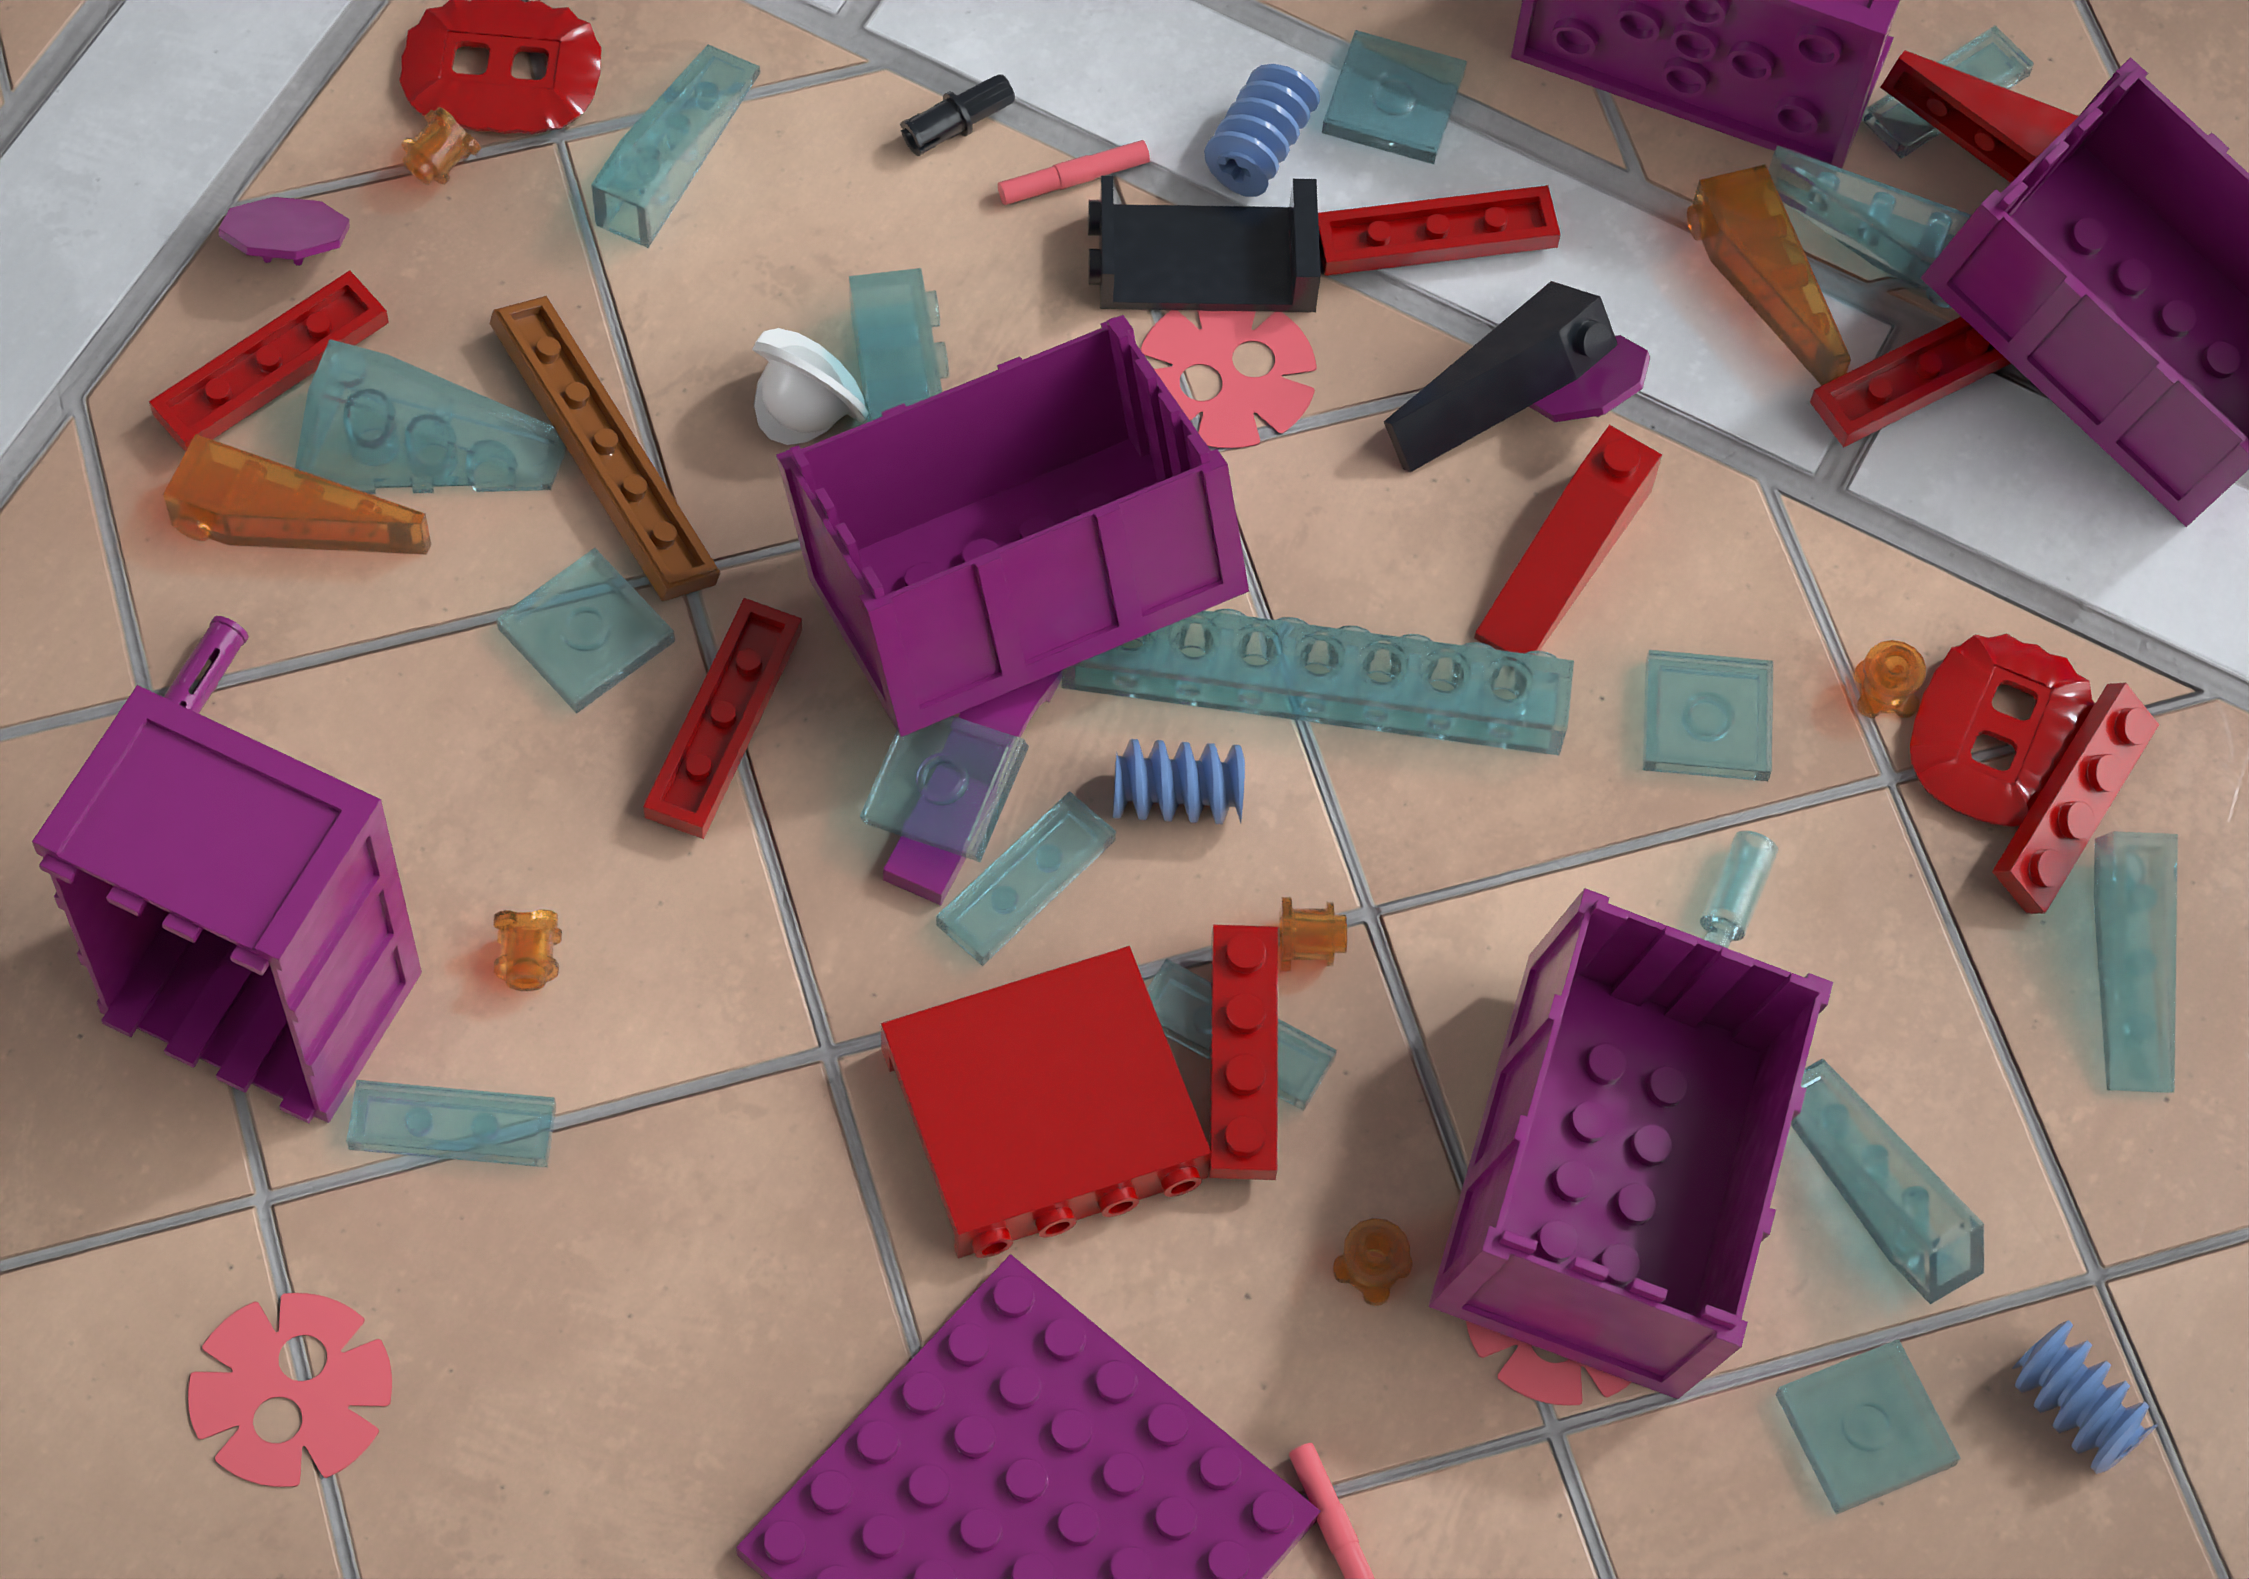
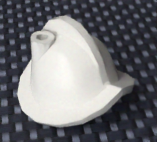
[752,328,869,445]

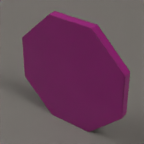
[219,197,350,266]
[1529,335,1650,422]

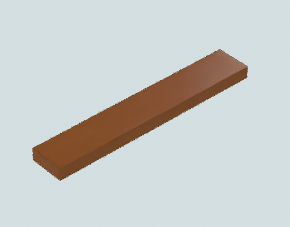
[489,296,721,602]

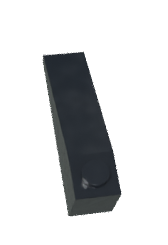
[1384,281,1618,472]

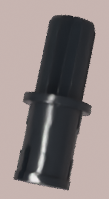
[900,74,1015,156]

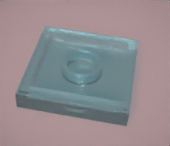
[1322,30,1467,164]
[496,548,675,713]
[1643,650,1773,782]
[860,716,1029,862]
[1775,1339,1961,1515]

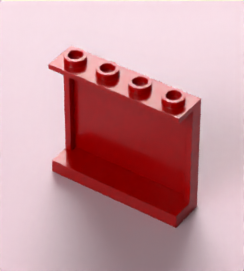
[881,946,1212,1259]

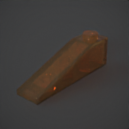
[1687,164,1851,386]
[163,434,432,555]

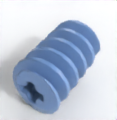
[1204,64,1320,197]
[1113,739,1245,825]
[2012,1320,2159,1474]

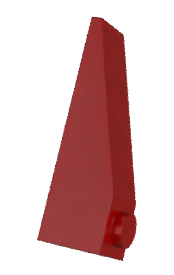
[1880,50,2078,183]
[1474,424,1662,669]

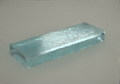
[1862,25,2034,159]
[936,791,1116,966]
[1147,958,1337,1111]
[346,1080,557,1168]

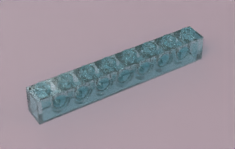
[1062,609,1574,756]

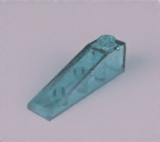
[591,44,760,248]
[1763,146,1971,308]
[2094,831,2178,1093]
[1791,1058,1984,1304]

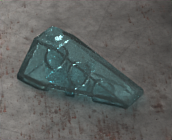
[294,339,567,495]

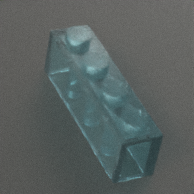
[849,268,949,422]

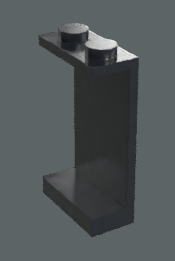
[1088,176,1321,312]

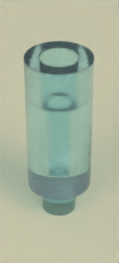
[1700,831,1778,948]

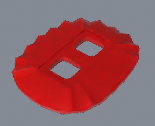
[399,0,602,135]
[1910,634,2095,827]

